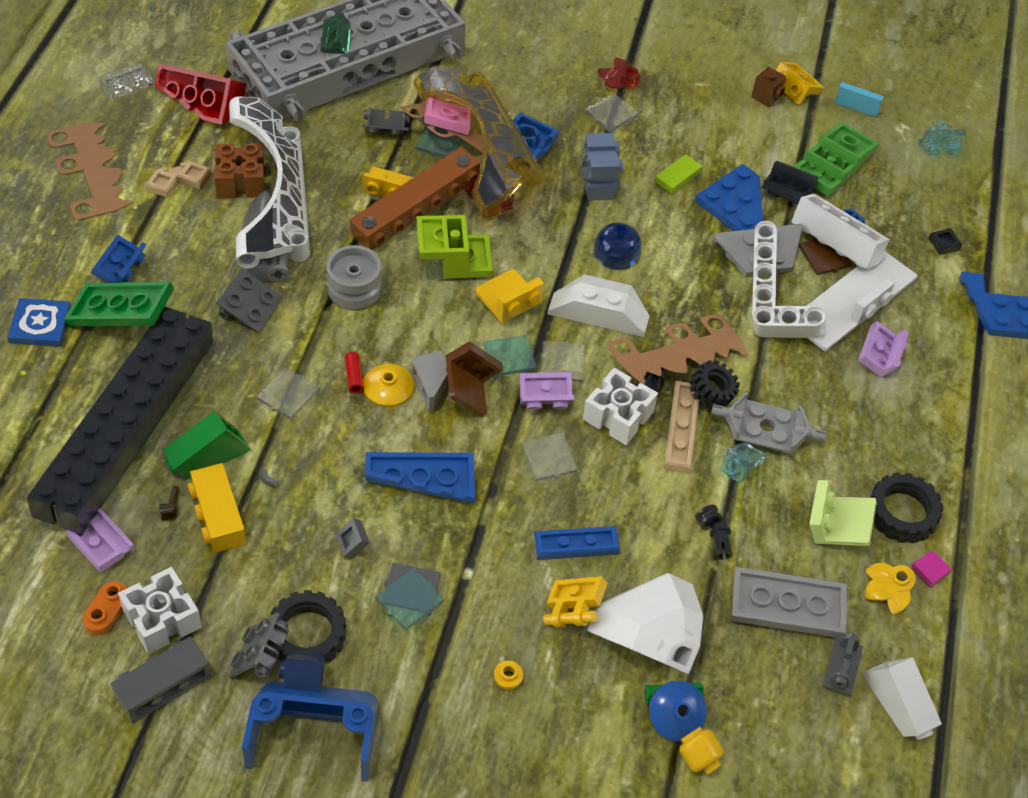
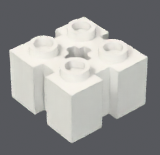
[583,368,658,445]
[118,567,202,655]

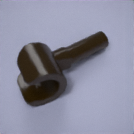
[159,486,180,521]

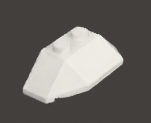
[548,274,650,337]

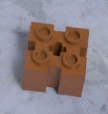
[214,143,265,199]

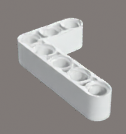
[752,221,826,338]

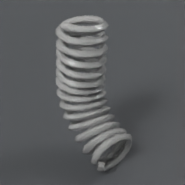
[260,469,280,487]

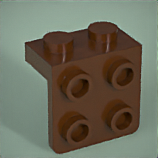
[446,341,503,417]

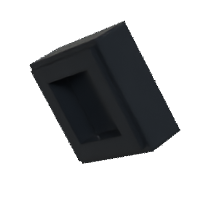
[928,228,962,255]

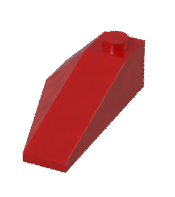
[154,64,247,125]

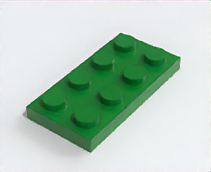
[64,281,174,326]

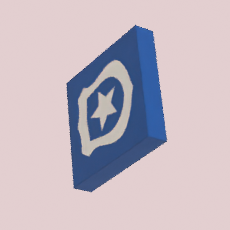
[7,298,71,347]

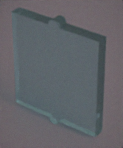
[416,124,462,158]
[483,335,536,377]
[375,568,444,631]

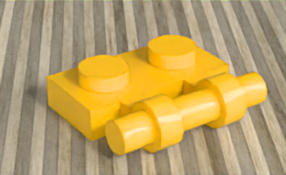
[543,576,608,628]

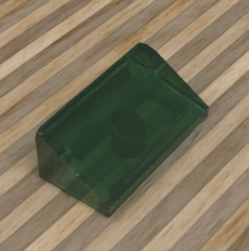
[320,13,351,54]

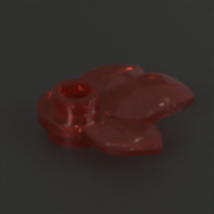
[598,58,641,88]

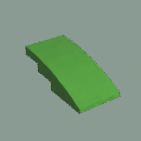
[793,122,880,196]

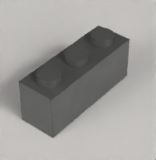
[111,636,212,724]

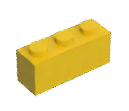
[187,463,246,553]

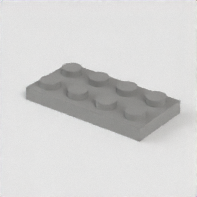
[730,567,847,638]

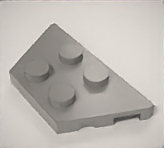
[712,224,802,277]

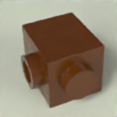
[751,66,786,107]

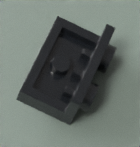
[762,160,818,205]

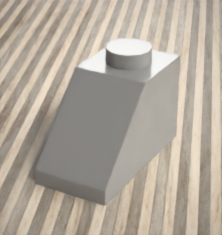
[411,350,449,413]

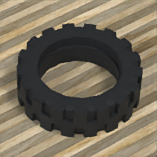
[869,472,944,543]
[271,590,346,662]

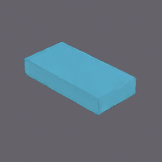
[835,82,884,117]

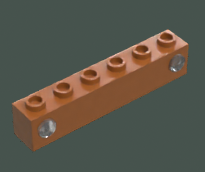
[349,147,480,250]

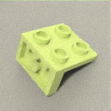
[809,480,877,546]

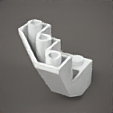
[587,573,703,674]

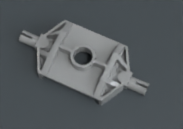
[711,393,826,454]

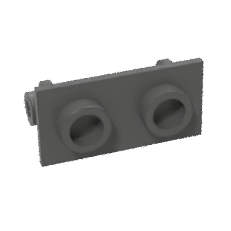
[362,108,410,134]
[822,633,863,696]

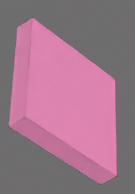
[424,97,472,135]

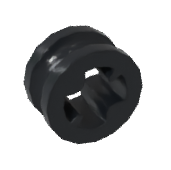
[695,504,723,530]

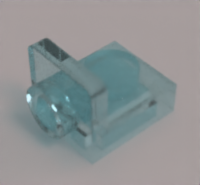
[720,442,766,482]

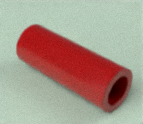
[344,352,364,394]

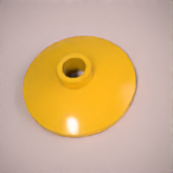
[363,364,415,407]

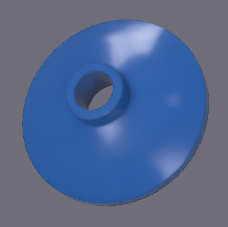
[649,681,707,741]

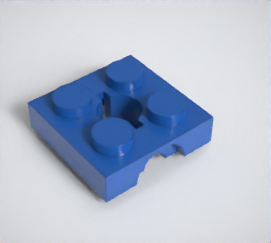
[498,112,559,165]

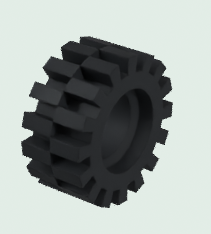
[689,360,740,409]

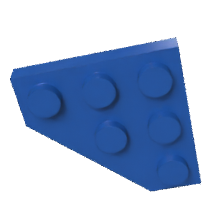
[695,164,763,231]

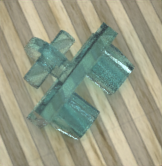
[918,119,966,156]

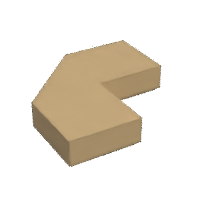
[145,161,211,198]

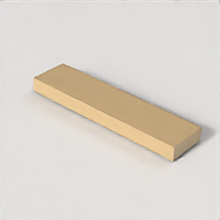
[663,381,699,473]

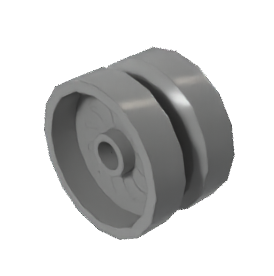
[326,245,381,309]

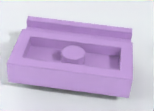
[66,508,135,573]

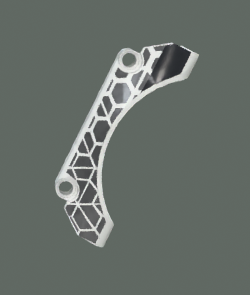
[229,97,310,268]

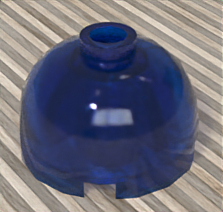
[593,222,642,270]

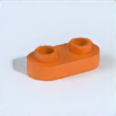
[83,581,127,635]

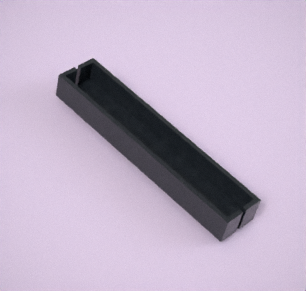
[26,307,213,536]

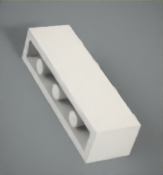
[791,194,890,269]

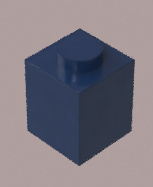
[279,652,325,692]

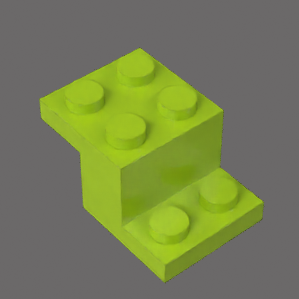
[417,215,493,279]

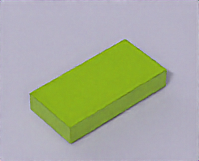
[654,154,703,194]

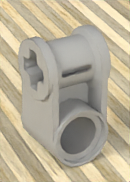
[241,253,289,282]

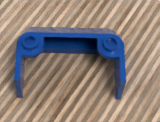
[242,681,378,782]

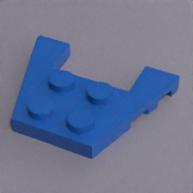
[959,272,1028,339]

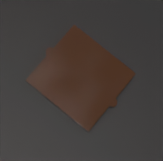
[798,237,852,275]

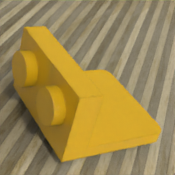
[475,269,544,323]

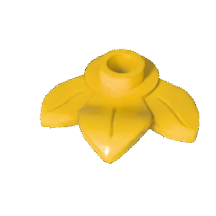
[865,563,916,615]

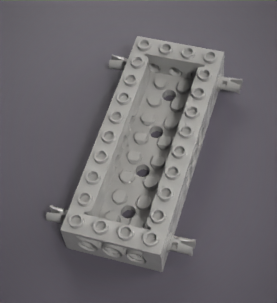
[225,0,466,121]

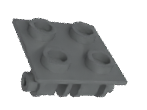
[216,268,283,333]
[229,612,289,679]

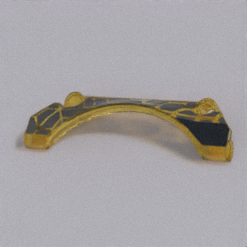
[414,66,544,220]

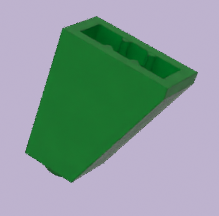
[163,411,251,479]

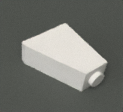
[862,657,942,740]

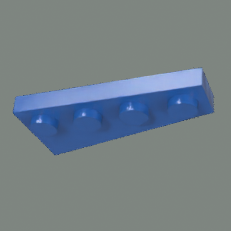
[365,452,475,504]

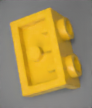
[776,62,825,105]
[362,166,414,197]

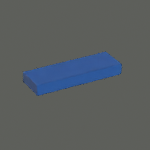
[534,526,620,560]

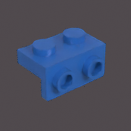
[90,234,147,283]

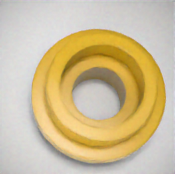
[494,661,523,690]

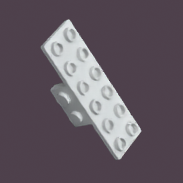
[789,251,917,351]

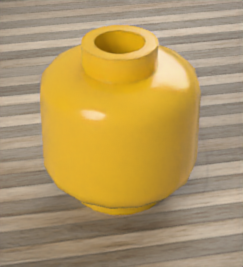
[679,726,725,775]

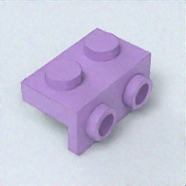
[858,321,909,377]
[519,372,574,410]

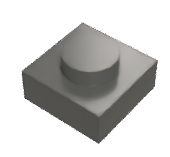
[335,518,369,559]

